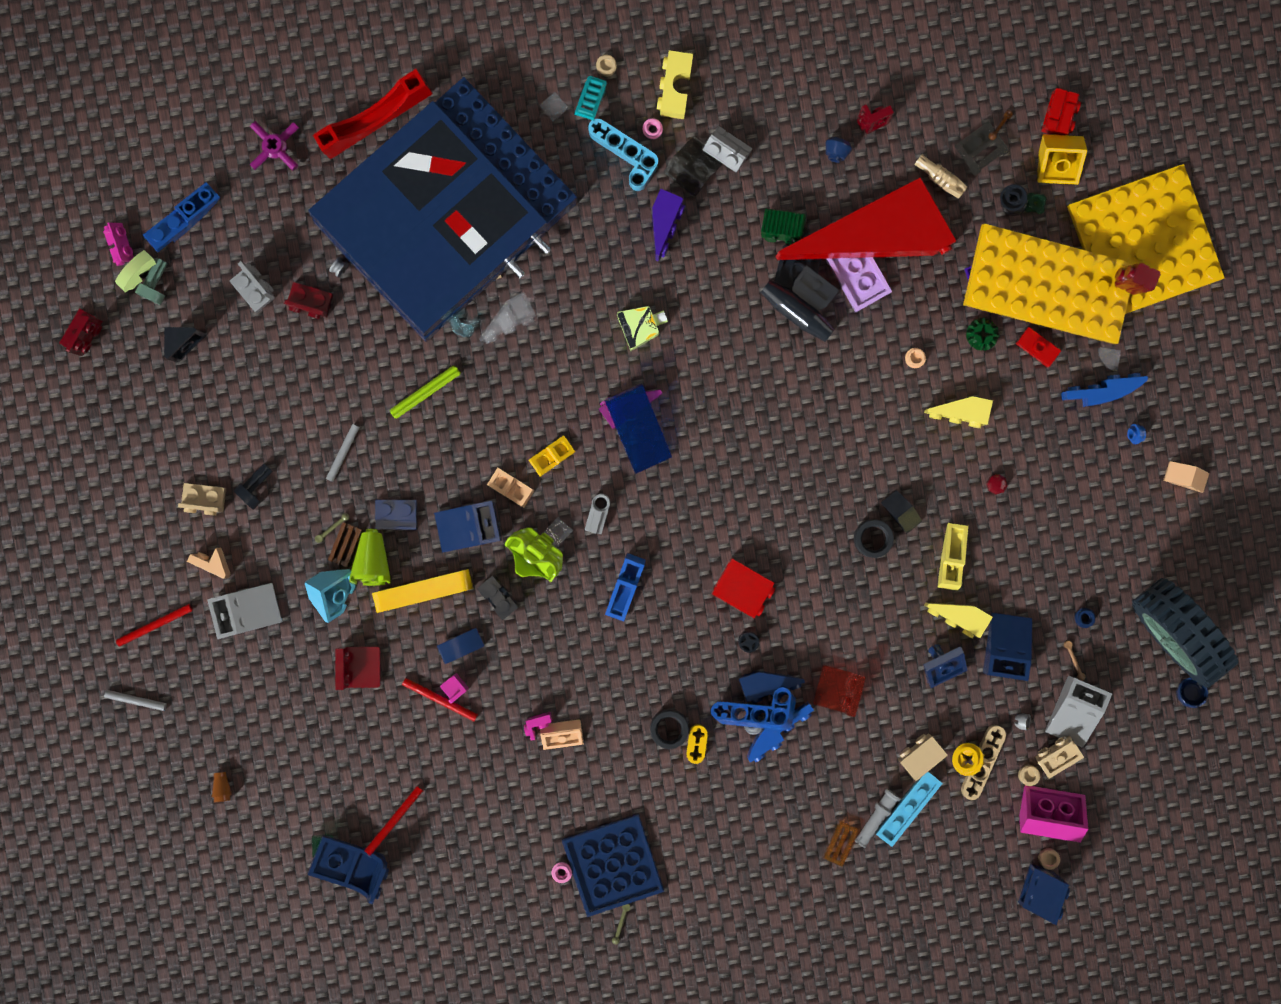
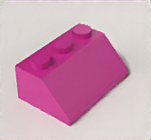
[1019,785,1088,843]

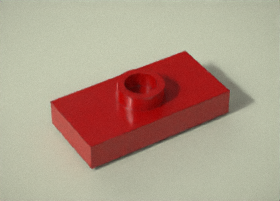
[1015,327,1061,368]

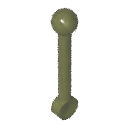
[315,513,350,543]
[612,904,630,944]

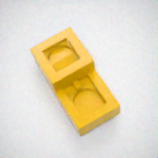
[529,435,575,477]

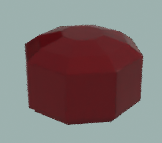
[986,474,1008,494]

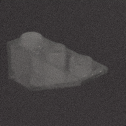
[479,292,536,344]

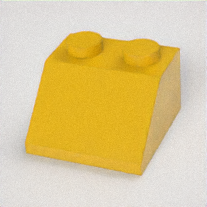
[1037,134,1087,185]

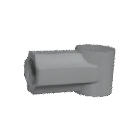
[585,493,610,535]

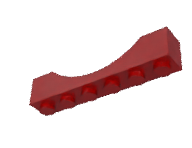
[313,69,433,159]

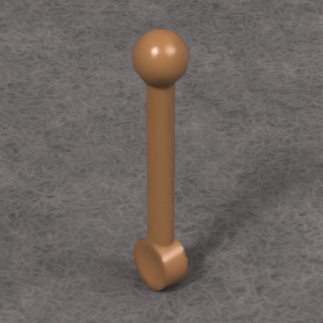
[1064,641,1085,681]

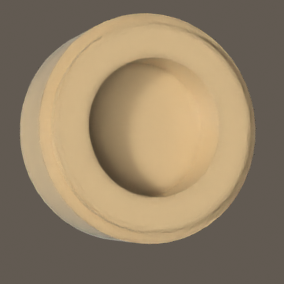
[596,55,617,77]
[1018,765,1040,786]
[1038,848,1060,870]

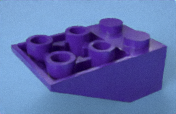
[652,189,685,261]

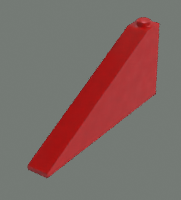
[776,178,956,260]

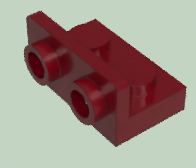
[857,104,894,134]
[284,282,333,319]

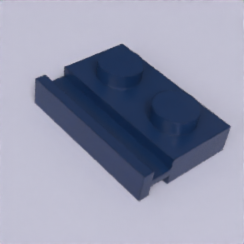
[375,500,417,530]

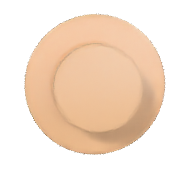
[905,348,926,368]

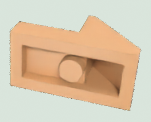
[187,548,231,579]

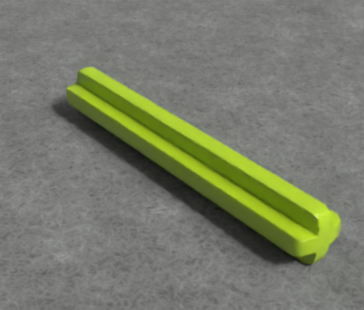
[390,365,460,419]

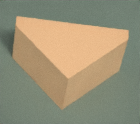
[1163,461,1209,493]

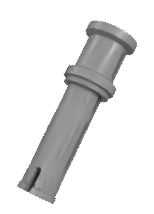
[854,788,901,848]

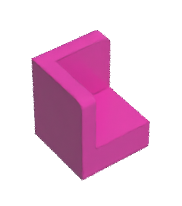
[440,673,469,703]

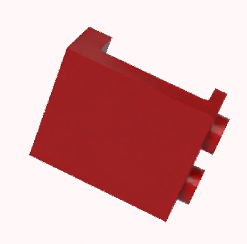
[711,558,775,618]

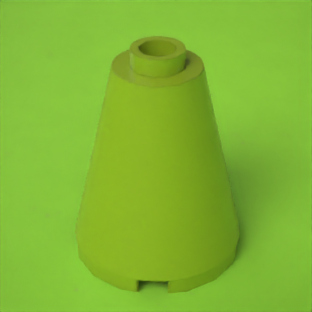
[349,529,391,586]

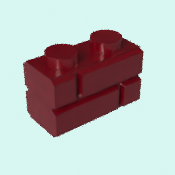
[1114,263,1161,295]

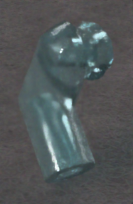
[449,315,474,337]

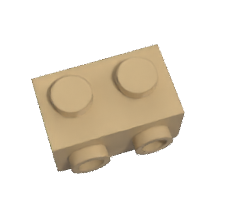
[1035,735,1084,779]

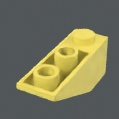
[924,396,993,428]
[924,603,993,639]

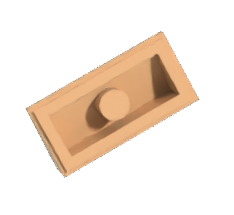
[540,720,584,750]

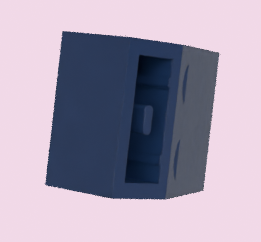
[434,501,502,553]
[983,613,1032,681]
[1018,864,1070,925]

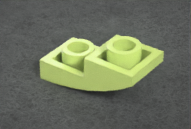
[115,250,156,292]

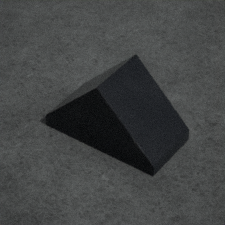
[881,490,922,534]

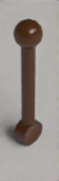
[989,110,1013,140]

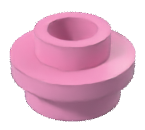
[642,118,663,139]
[552,862,572,883]

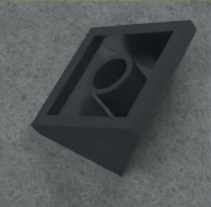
[164,327,207,363]

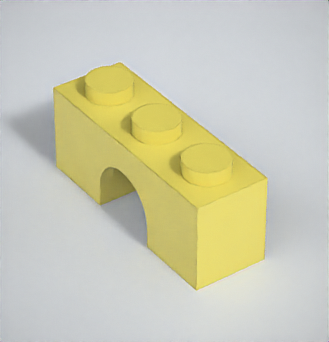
[657,51,693,119]

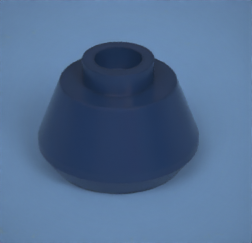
[825,137,852,163]

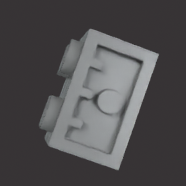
[230,261,275,313]

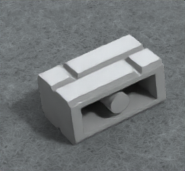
[703,126,752,173]

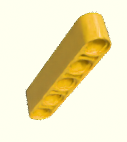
[372,569,474,613]

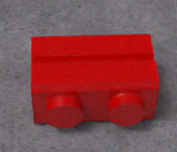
[1041,88,1081,135]

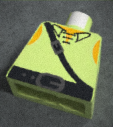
[617,306,668,351]

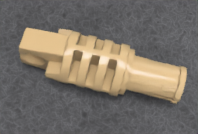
[914,154,967,198]

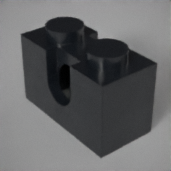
[477,575,520,620]

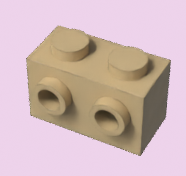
[897,733,948,781]

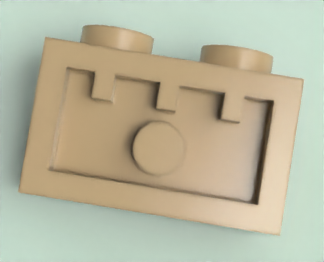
[178,483,226,516]

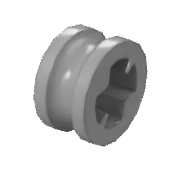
[329,257,349,277]

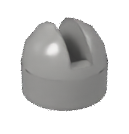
[1015,713,1031,730]

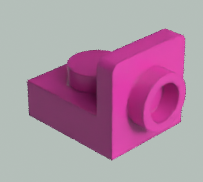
[523,712,552,740]

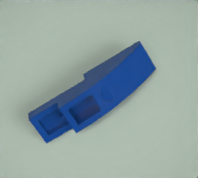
[143,182,220,252]
[1062,373,1148,407]
[747,701,814,762]

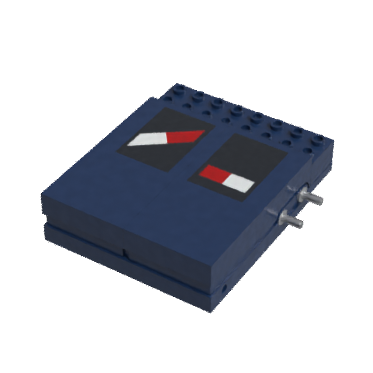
[308,77,577,342]

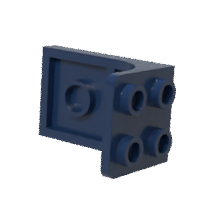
[307,835,389,904]

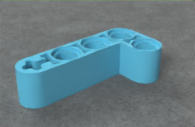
[588,119,658,191]

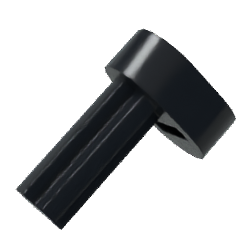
[233,464,273,510]

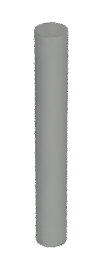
[326,424,360,482]
[104,690,167,711]

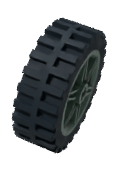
[1132,578,1238,688]

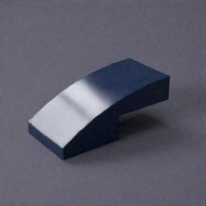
[437,628,484,664]

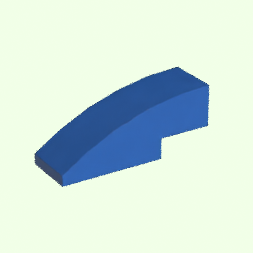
[605,553,646,621]

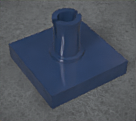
[923,644,968,688]

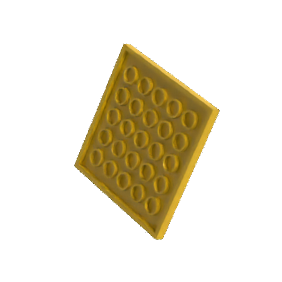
[1067,164,1225,314]

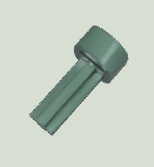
[135,258,167,305]

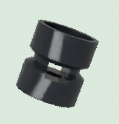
[1000,184,1028,216]

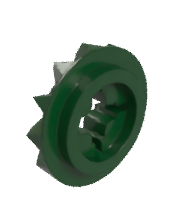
[966,318,999,351]

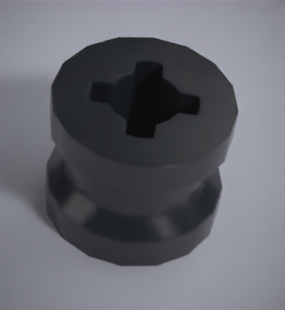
[738,631,759,653]

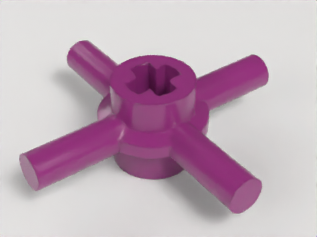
[250,121,299,171]

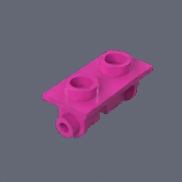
[103,222,134,266]

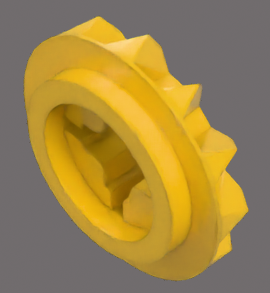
[952,743,985,776]

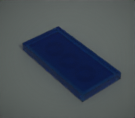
[604,384,672,474]

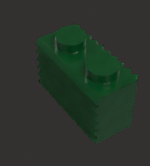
[761,209,806,245]

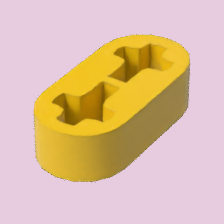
[686,724,708,764]

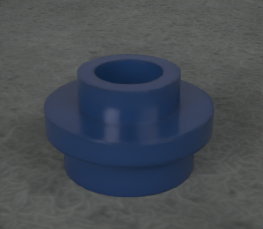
[1074,608,1096,628]

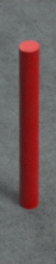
[116,604,193,647]
[402,678,478,721]
[364,786,423,856]

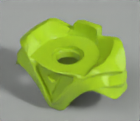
[505,528,563,582]

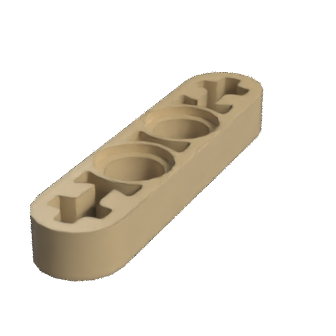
[961,725,1006,800]

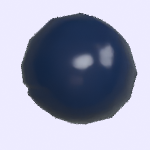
[1176,677,1209,708]

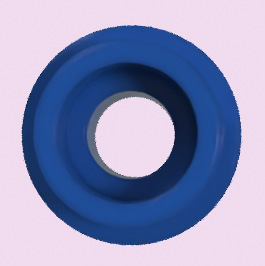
[1127,424,1146,444]

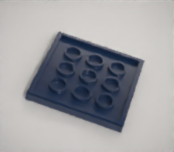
[562,813,664,917]

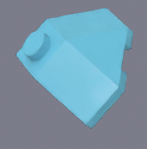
[305,569,355,623]

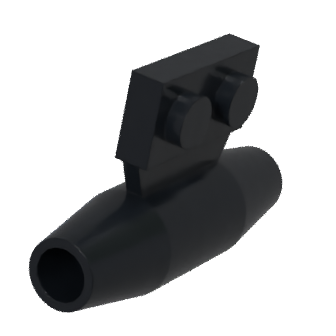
[760,266,839,342]

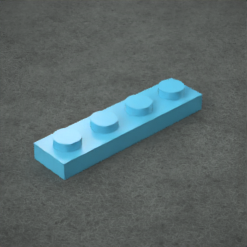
[875,772,943,847]

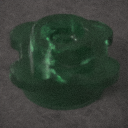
[1025,193,1047,215]

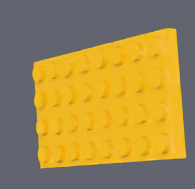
[963,224,1134,344]

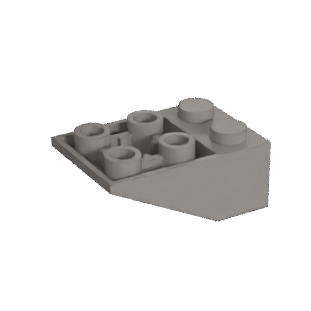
[207,583,282,639]
[1045,676,1112,747]

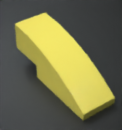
[938,523,968,591]

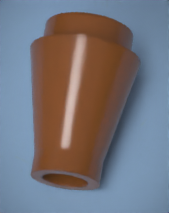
[211,772,232,803]

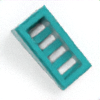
[574,76,607,121]

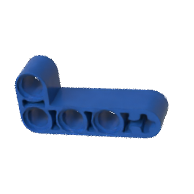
[711,687,796,730]

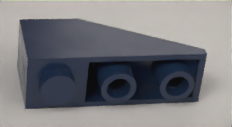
[738,670,805,704]

